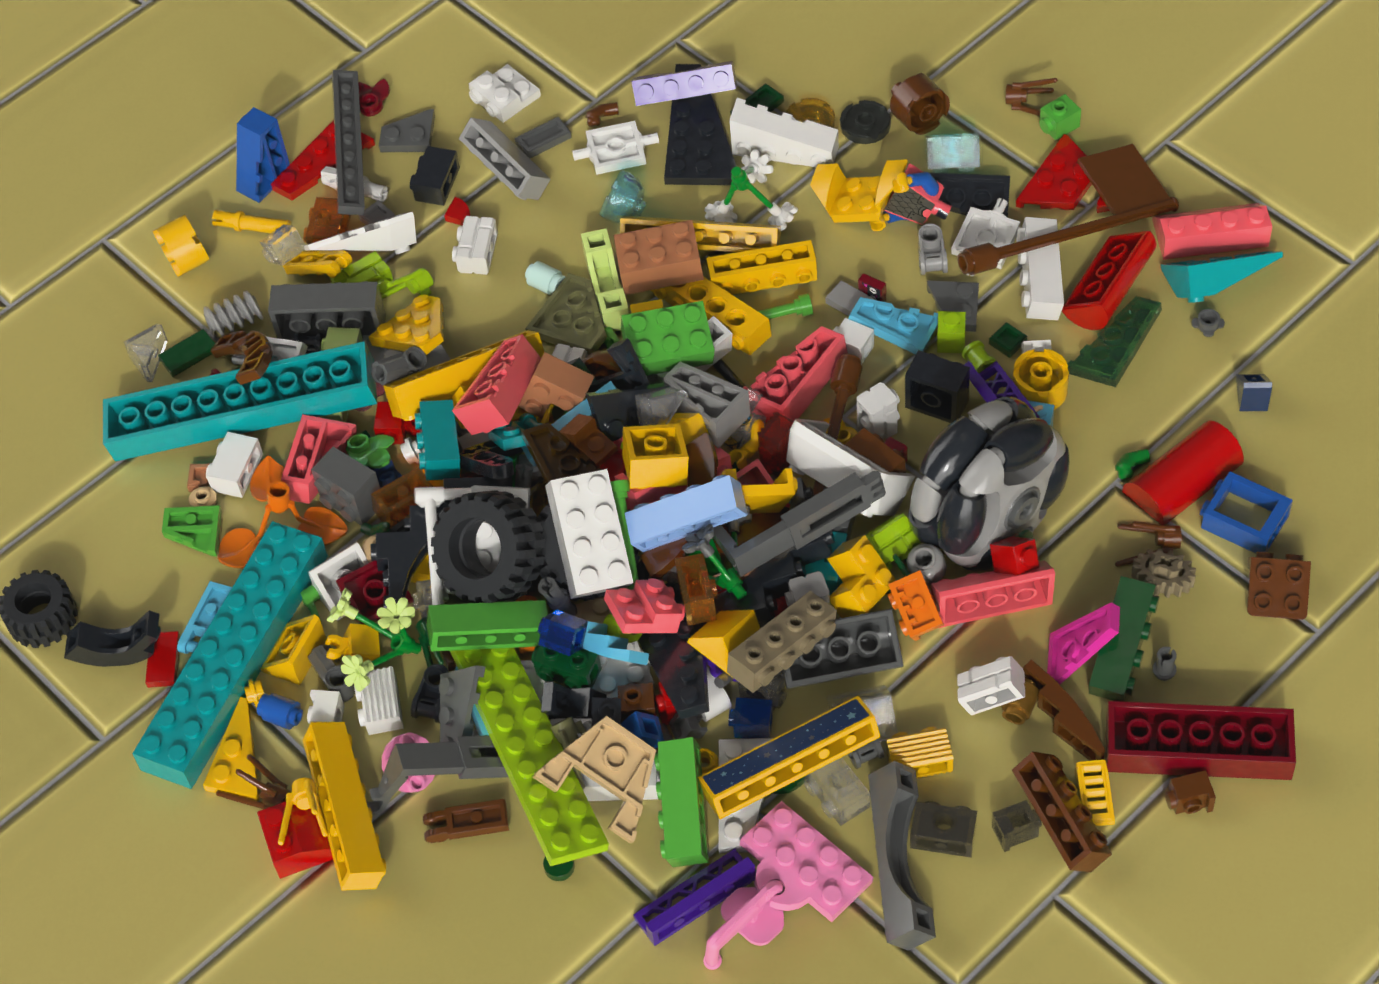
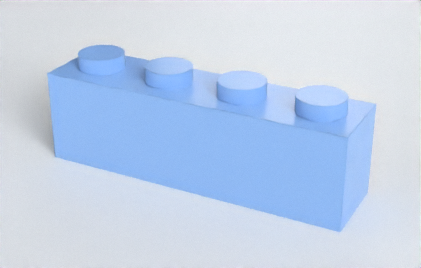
[625,475,748,552]

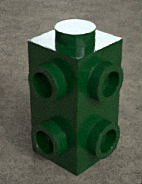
[531,637,602,689]

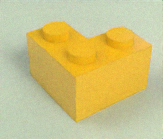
[827,535,897,618]

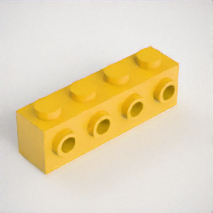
[706,240,817,295]

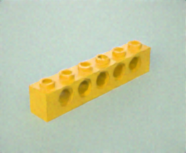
[650,276,772,356]

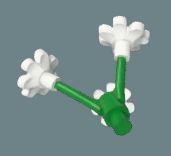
[704,150,798,231]

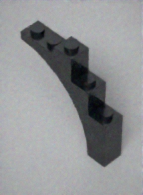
[371,476,512,608]
[702,477,835,628]

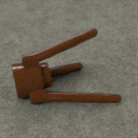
[1005,78,1058,116]
[1115,521,1182,567]
[216,754,291,809]

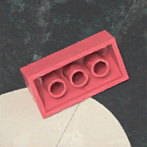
[1152,203,1272,260]
[931,560,1055,628]

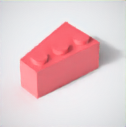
[281,414,357,504]

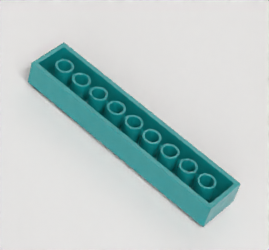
[103,341,377,462]
[132,521,328,789]

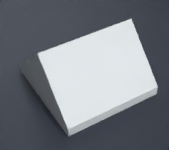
[308,542,368,621]

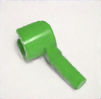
[301,585,322,624]

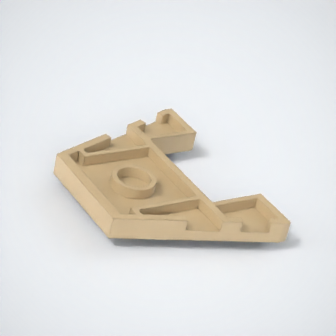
[532,716,656,843]

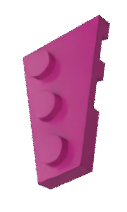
[1047,602,1120,685]

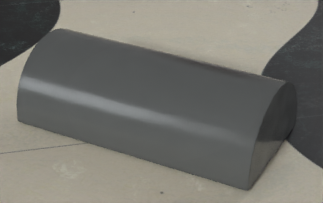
[782,609,904,689]

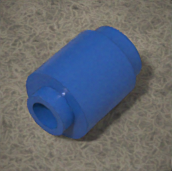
[257,693,303,730]

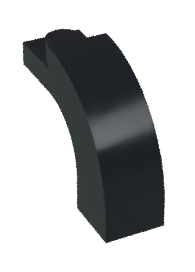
[64,610,161,667]

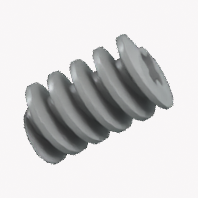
[203,290,264,339]

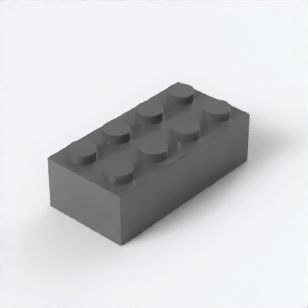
[268,281,386,341]

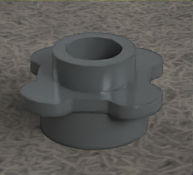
[1191,309,1225,337]

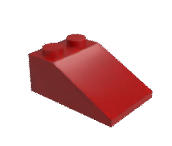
[257,802,333,879]

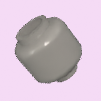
[907,544,947,586]

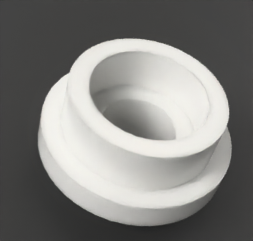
[400,437,422,464]

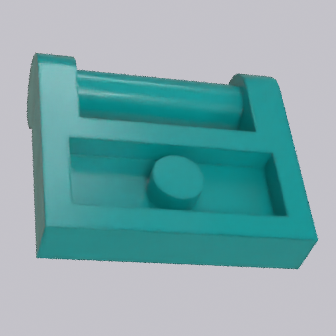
[488,413,543,451]

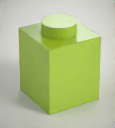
[937,311,966,353]

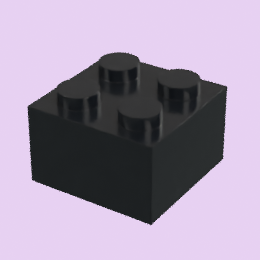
[905,350,970,423]

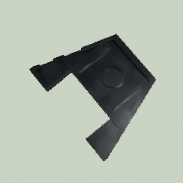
[567,338,650,392]

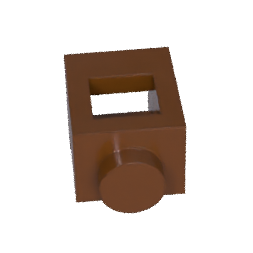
[1165,771,1216,814]

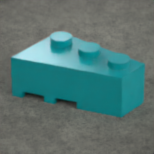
[414,400,460,481]

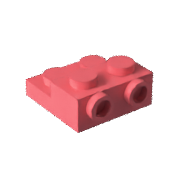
[604,578,685,633]

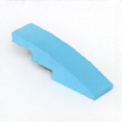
[549,617,649,665]

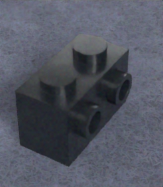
[410,146,460,206]

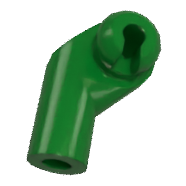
[1115,449,1150,480]

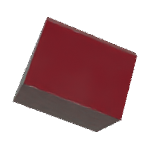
[336,561,414,625]

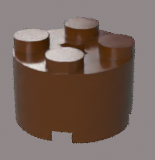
[890,73,950,135]

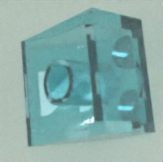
[925,133,980,173]

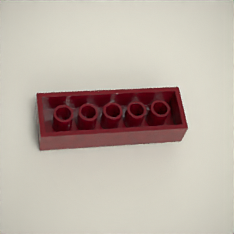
[1106,701,1296,780]

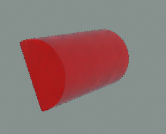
[1062,231,1156,330]
[1122,420,1244,526]

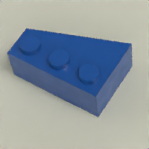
[236,107,290,203]

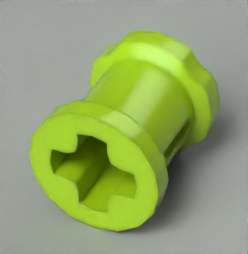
[962,340,996,373]

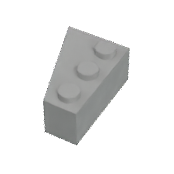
[664,361,750,448]

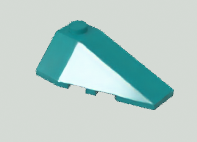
[1161,251,1283,303]

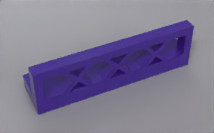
[964,361,1040,418]
[633,849,756,946]

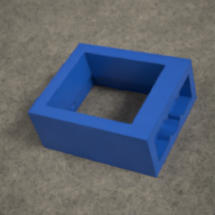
[1200,471,1293,553]

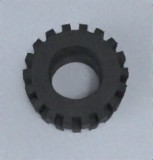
[0,570,78,648]

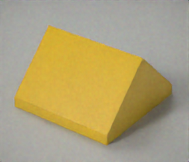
[687,609,760,678]
[260,614,327,685]

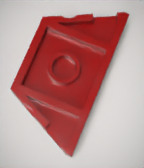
[1016,134,1092,210]

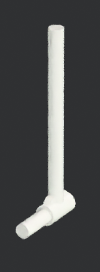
[414,487,471,605]

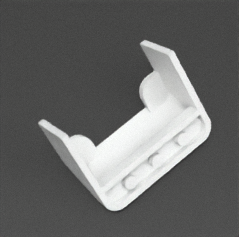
[786,419,915,517]

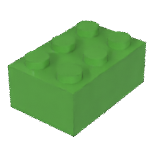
[621,301,715,376]

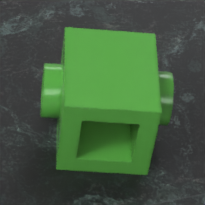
[1039,94,1081,141]

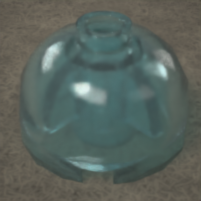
[599,170,647,223]

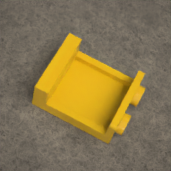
[721,468,798,513]

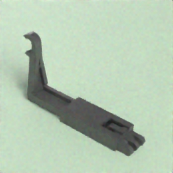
[713,471,886,577]
[366,736,508,815]

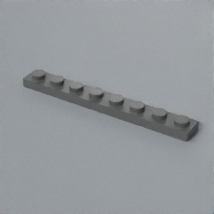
[332,70,365,215]

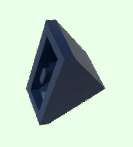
[1236,374,1272,412]

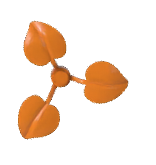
[218,455,348,568]

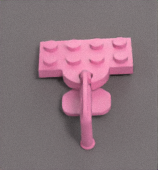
[703,801,874,970]

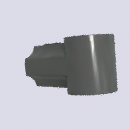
[371,346,427,386]
[308,644,355,702]

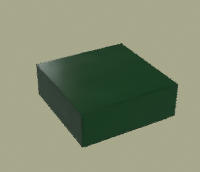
[989,322,1028,358]

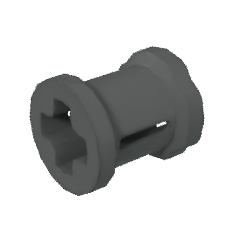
[848,739,884,769]

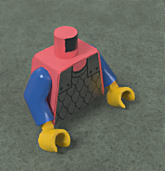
[870,163,952,231]

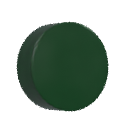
[543,856,575,881]

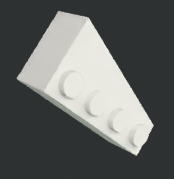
[730,98,839,168]

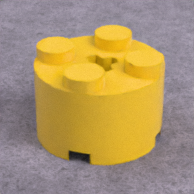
[152,215,210,277]
[1013,349,1069,410]

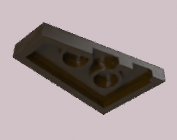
[522,422,602,484]

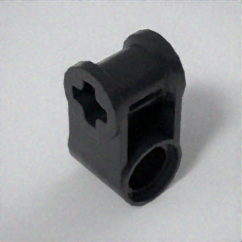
[411,664,449,724]

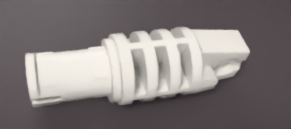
[321,166,388,202]

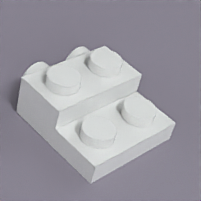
[468,64,541,123]

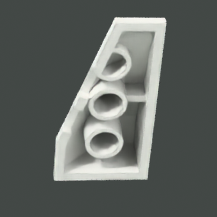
[304,212,417,254]

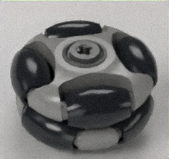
[908,397,1070,571]

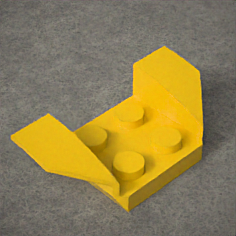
[810,159,908,223]

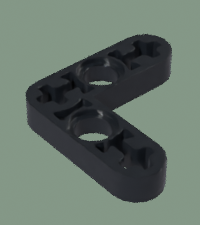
[459,440,524,479]

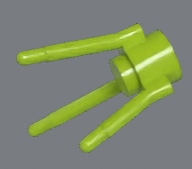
[381,268,434,299]

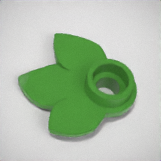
[346,434,395,468]

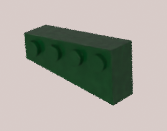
[1089,576,1160,702]

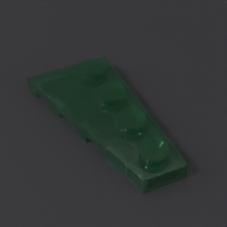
[1067,296,1162,387]

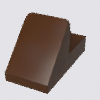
[559,414,618,469]

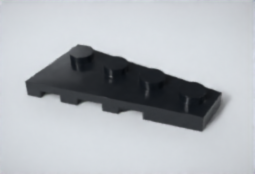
[929,172,1010,217]

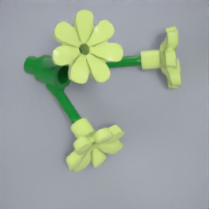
[326,587,422,692]

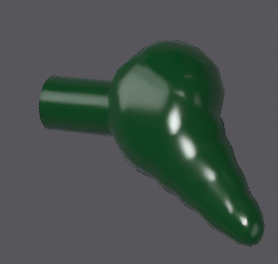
[360,521,391,536]

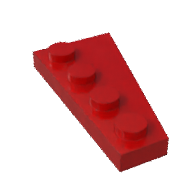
[271,120,375,200]

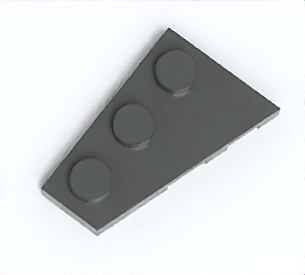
[439,666,485,742]

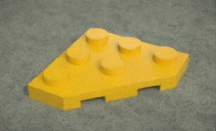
[368,294,444,355]

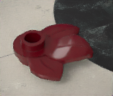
[358,79,390,117]

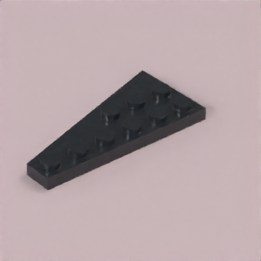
[664,64,737,185]
[638,577,709,719]

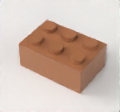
[614,220,704,295]

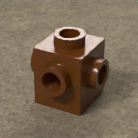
[615,682,656,723]

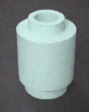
[525,261,565,295]

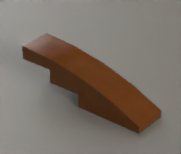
[1023,660,1105,761]

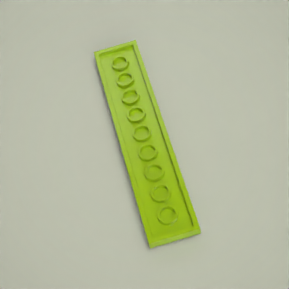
[450,648,609,866]

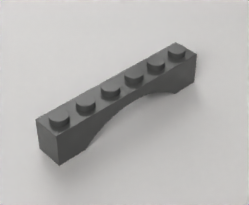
[868,761,936,950]

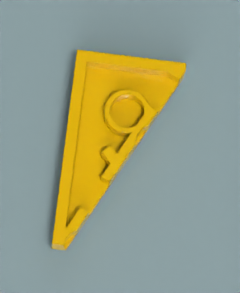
[203,697,260,801]

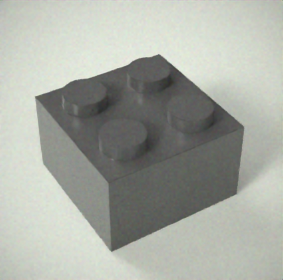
[311,447,385,525]

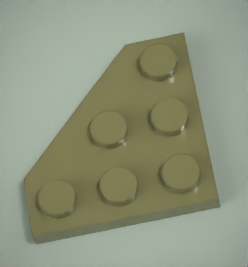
[525,273,607,355]

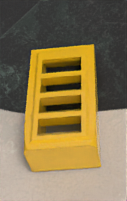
[1075,760,1115,826]

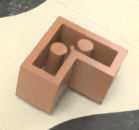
[518,352,595,419]

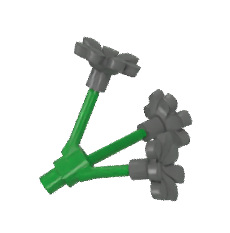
[663,506,752,600]

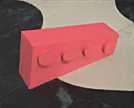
[743,326,848,432]

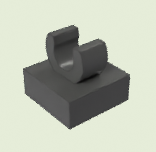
[669,712,708,739]

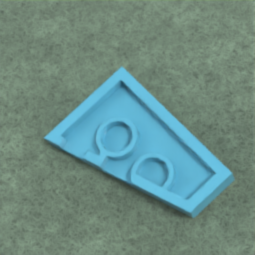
[848,297,938,355]

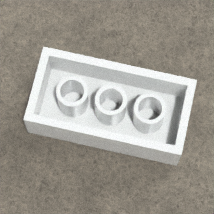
[545,469,633,599]

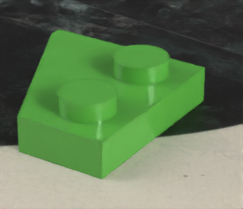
[162,505,222,557]

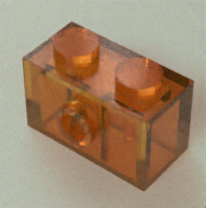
[303,197,351,244]
[674,554,718,626]

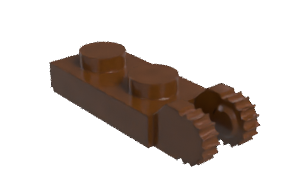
[423,799,509,843]

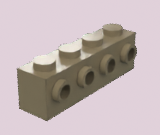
[727,590,837,693]

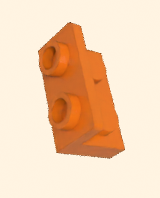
[887,570,944,641]

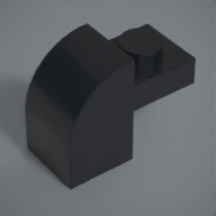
[541,682,607,720]

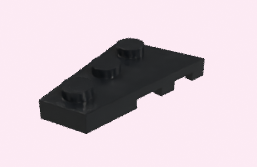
[585,383,677,442]

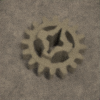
[1131,548,1196,598]

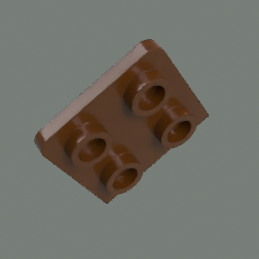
[1247,552,1311,620]

